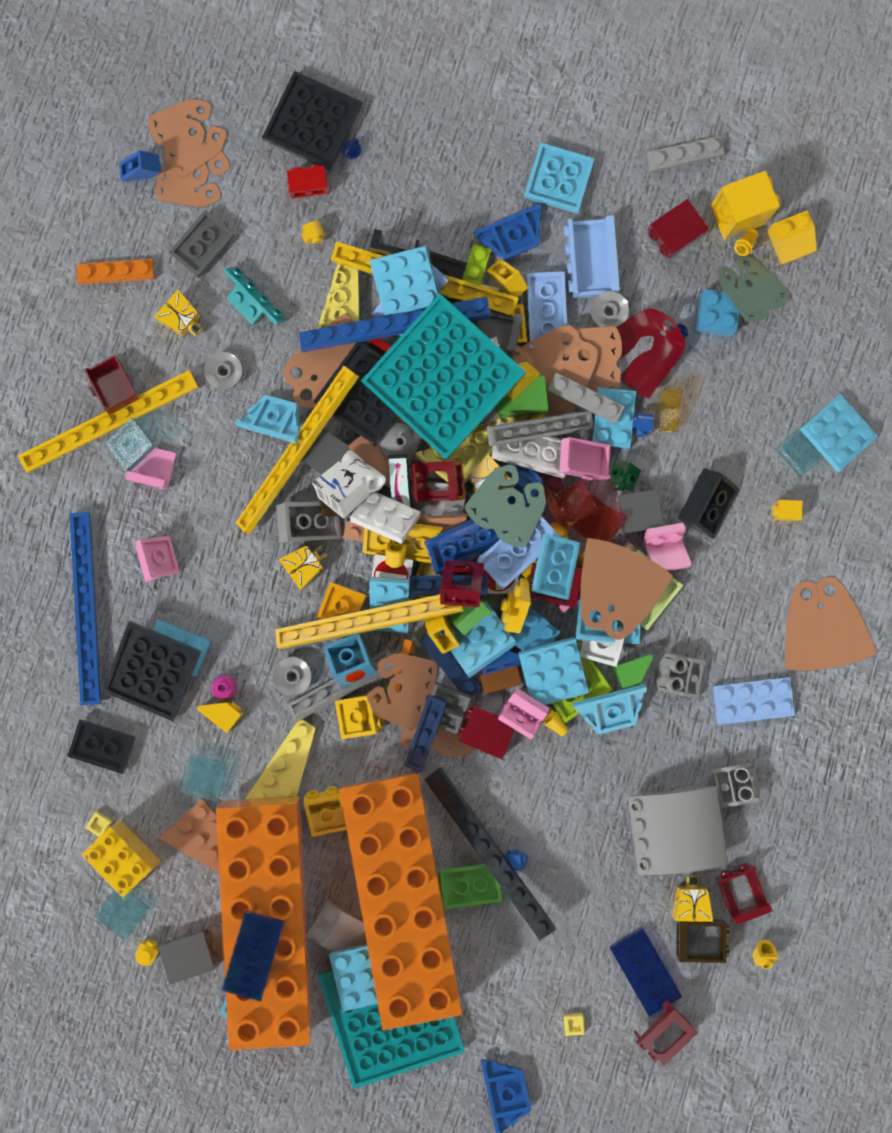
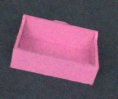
[559,437,611,481]

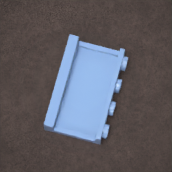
[564,215,620,298]

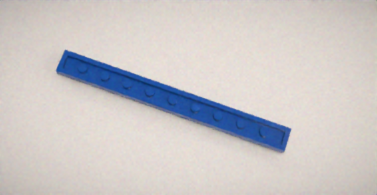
[299,297,491,352]
[69,512,102,706]

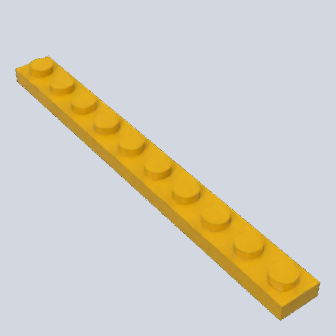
[331,241,519,317]
[236,366,359,535]
[18,370,199,473]
[275,595,464,649]

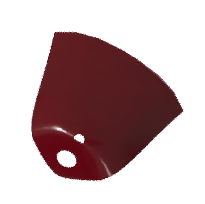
[610,308,685,398]

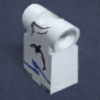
[312,450,386,519]

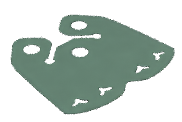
[718,255,789,322]
[465,465,546,547]

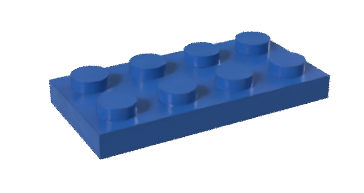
[424,517,503,575]

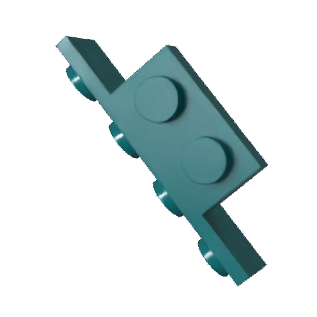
[224,266,287,325]

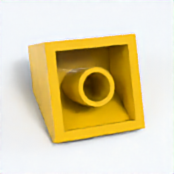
[767,210,817,265]

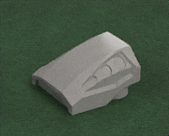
[656,653,706,699]
[712,762,760,808]

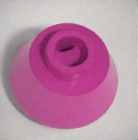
[211,675,237,701]

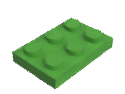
[439,863,502,910]

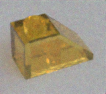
[657,390,681,432]

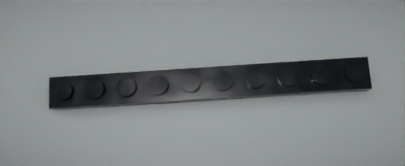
[424,767,557,941]

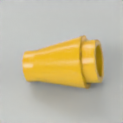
[734,229,758,256]
[542,708,569,736]

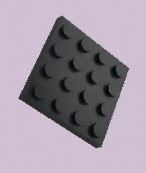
[262,70,363,171]
[313,342,398,446]
[102,621,201,721]

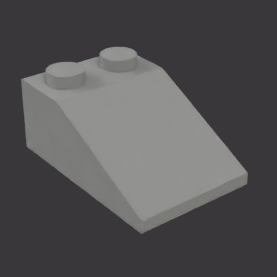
[411,481,466,517]
[276,502,341,544]
[306,898,367,952]

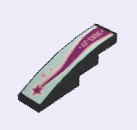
[388,454,413,508]

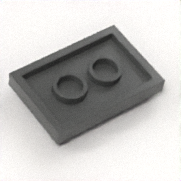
[169,209,235,278]

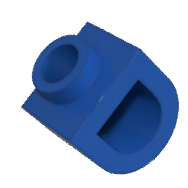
[632,413,653,437]
[504,849,528,871]

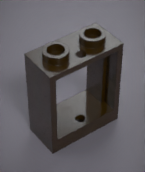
[676,919,730,963]

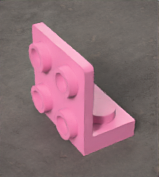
[125,444,176,490]
[643,523,691,571]

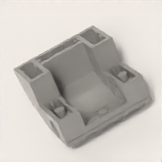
[628,786,728,875]

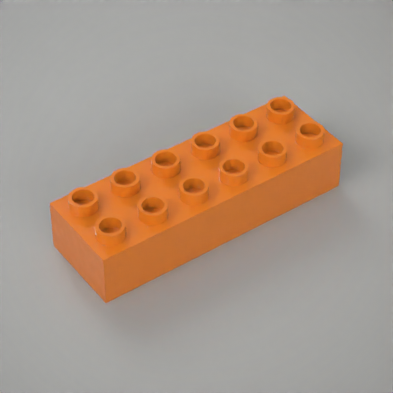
[340,772,462,1030]
[216,796,313,1050]

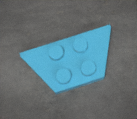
[235,395,299,444]
[573,684,647,735]

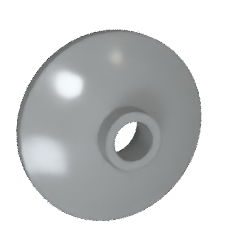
[591,291,629,327]
[204,352,242,390]
[380,423,418,458]
[273,657,312,696]

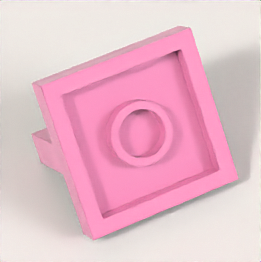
[135,536,180,582]
[498,688,550,739]

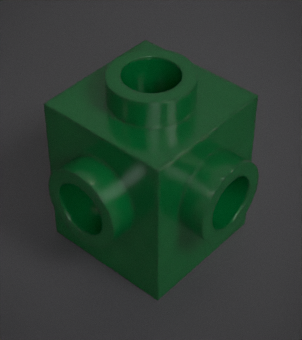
[608,460,642,491]

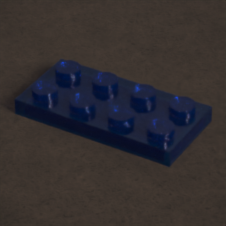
[222,910,285,1002]
[609,927,682,1017]

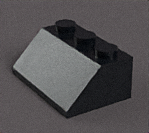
[678,468,739,539]

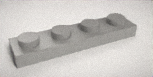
[646,136,725,173]
[548,373,625,424]

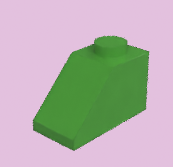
[613,654,653,688]

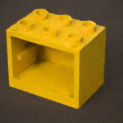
[710,170,780,240]
[82,820,161,898]

